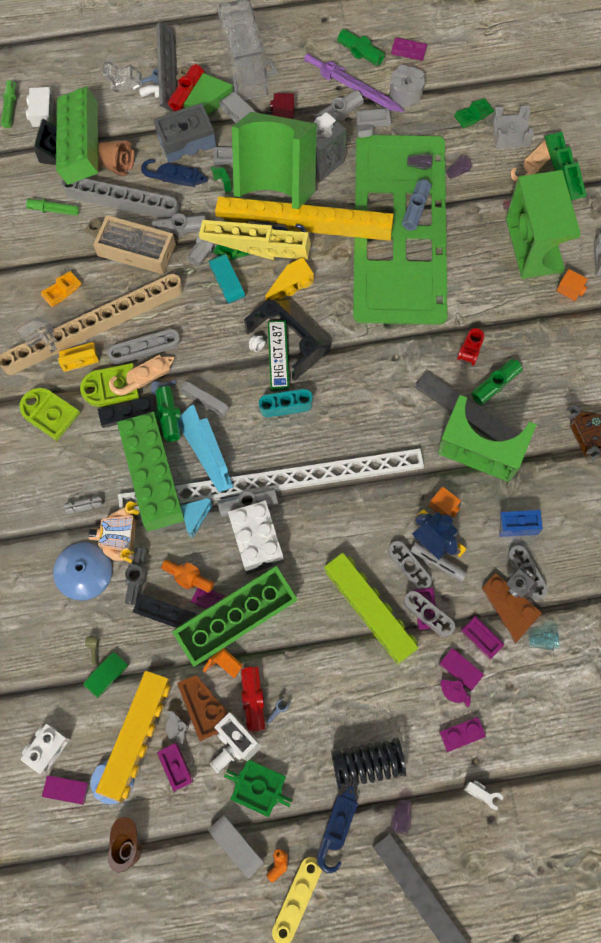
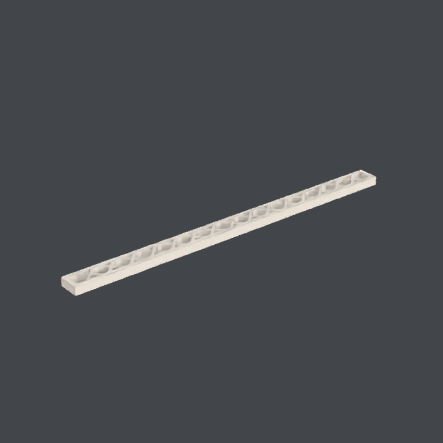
[118,449,424,512]

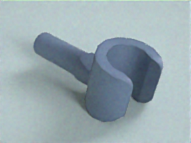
[139,69,159,85]
[151,379,176,395]
[266,696,291,724]

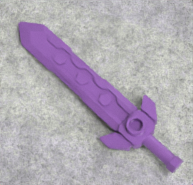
[304,53,404,112]

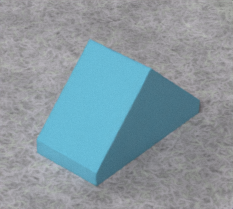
[181,498,213,538]

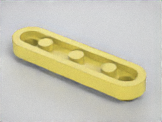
[272,857,322,943]

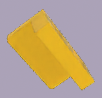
[58,342,99,372]

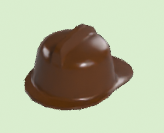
[108,817,142,873]

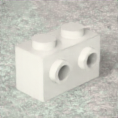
[26,87,54,127]
[214,712,262,761]
[20,724,71,775]

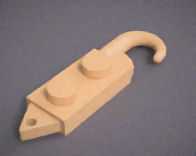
[511,140,551,182]
[109,355,174,395]

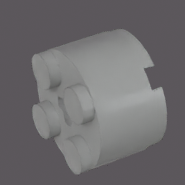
[389,65,425,108]

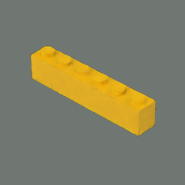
[95,671,172,803]

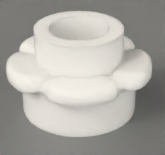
[249,336,266,352]

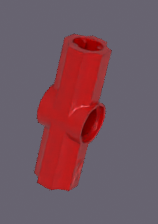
[168,64,205,111]
[241,667,265,732]

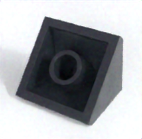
[33,119,57,165]

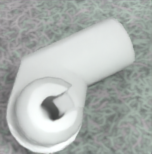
[139,85,159,98]

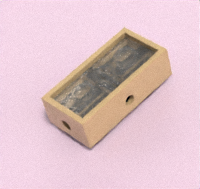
[93,215,176,275]

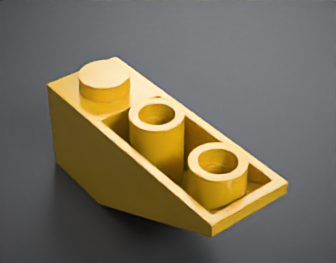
[265,257,314,301]

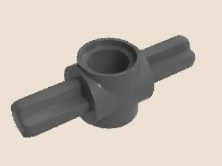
[125,547,146,605]

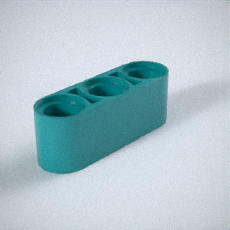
[208,254,245,304]
[259,389,313,417]

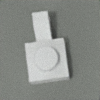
[463,780,503,810]

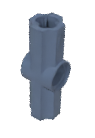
[402,179,432,231]

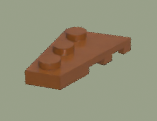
[482,573,542,643]
[177,675,228,742]

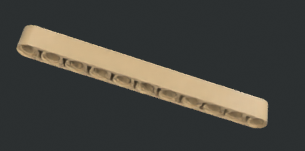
[0,274,183,375]

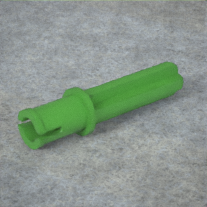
[1,80,17,129]
[26,198,79,216]

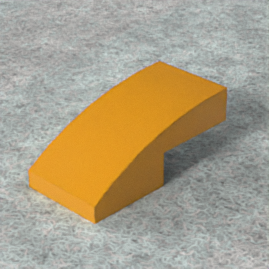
[41,271,81,307]

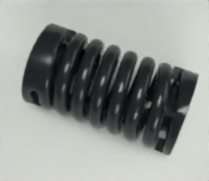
[331,738,406,789]

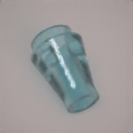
[529,630,559,651]

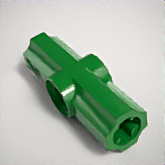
[337,29,385,66]
[471,359,523,406]
[155,386,181,443]

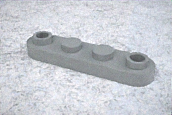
[108,329,180,364]

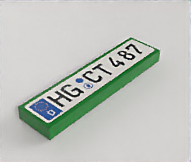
[268,321,289,391]

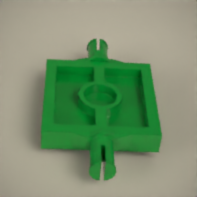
[224,760,293,818]

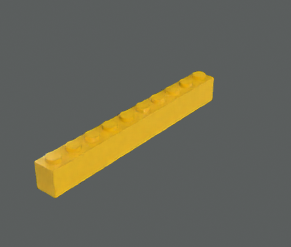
[215,196,394,241]

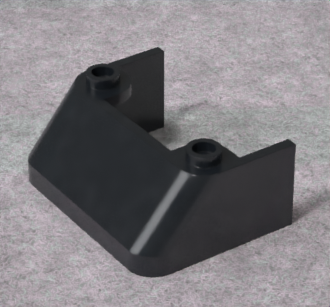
[244,299,331,381]

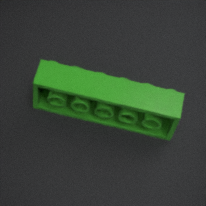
[56,86,98,185]
[117,412,185,532]
[172,566,298,667]

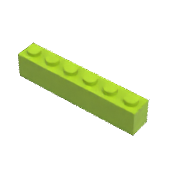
[324,553,418,665]

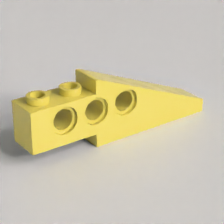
[199,220,311,260]

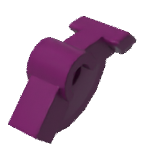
[440,679,471,708]

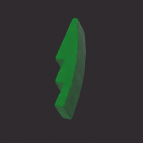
[544,132,587,201]

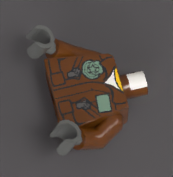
[566,404,601,461]

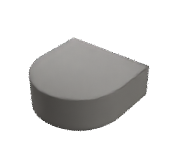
[355,125,374,138]

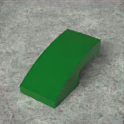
[454,98,494,129]
[83,652,128,699]

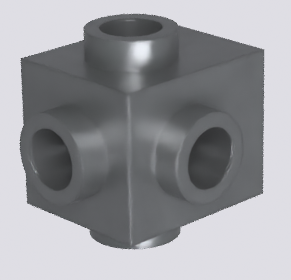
[506,569,538,598]

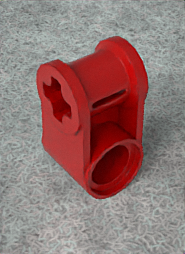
[457,328,484,366]

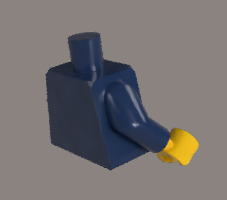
[412,509,467,560]

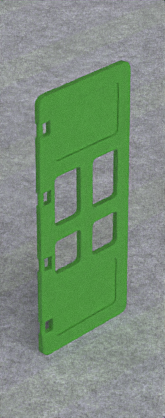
[353,135,447,325]

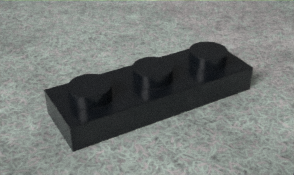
[97,395,156,428]
[133,593,197,628]

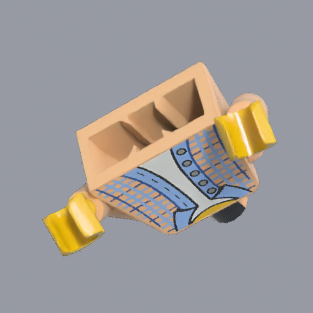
[89,501,139,563]

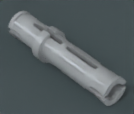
[410,541,468,583]

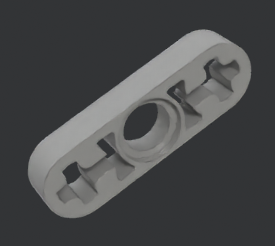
[179,381,229,417]
[388,541,431,589]
[508,545,547,600]
[404,591,455,637]

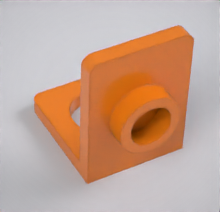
[203,648,243,678]

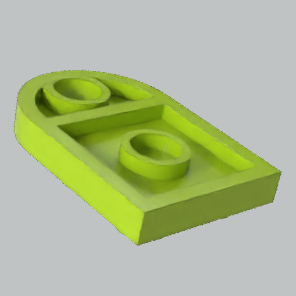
[80,363,139,407]
[20,388,80,442]

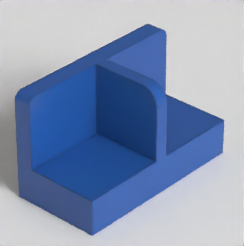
[499,510,543,537]

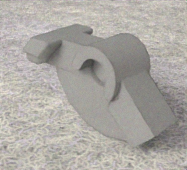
[165,710,188,745]

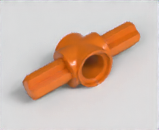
[161,559,214,593]

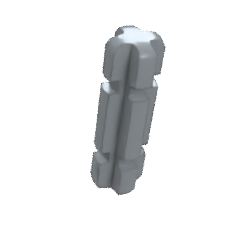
[64,496,103,514]

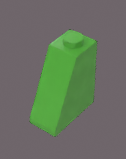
[184,73,234,116]

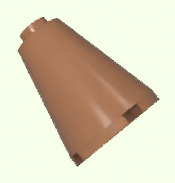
[98,140,135,176]

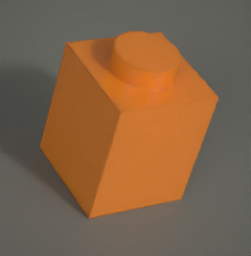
[557,269,588,301]
[429,486,461,518]

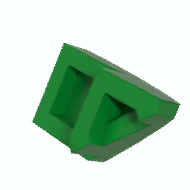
[211,166,232,193]
[213,244,250,261]

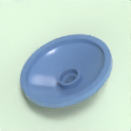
[53,542,113,601]

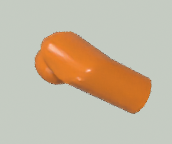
[266,849,288,883]

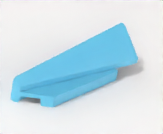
[178,405,233,492]

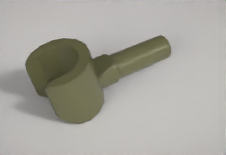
[85,636,99,665]

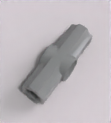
[314,90,364,121]
[152,214,206,237]
[187,217,226,267]
[218,487,278,518]

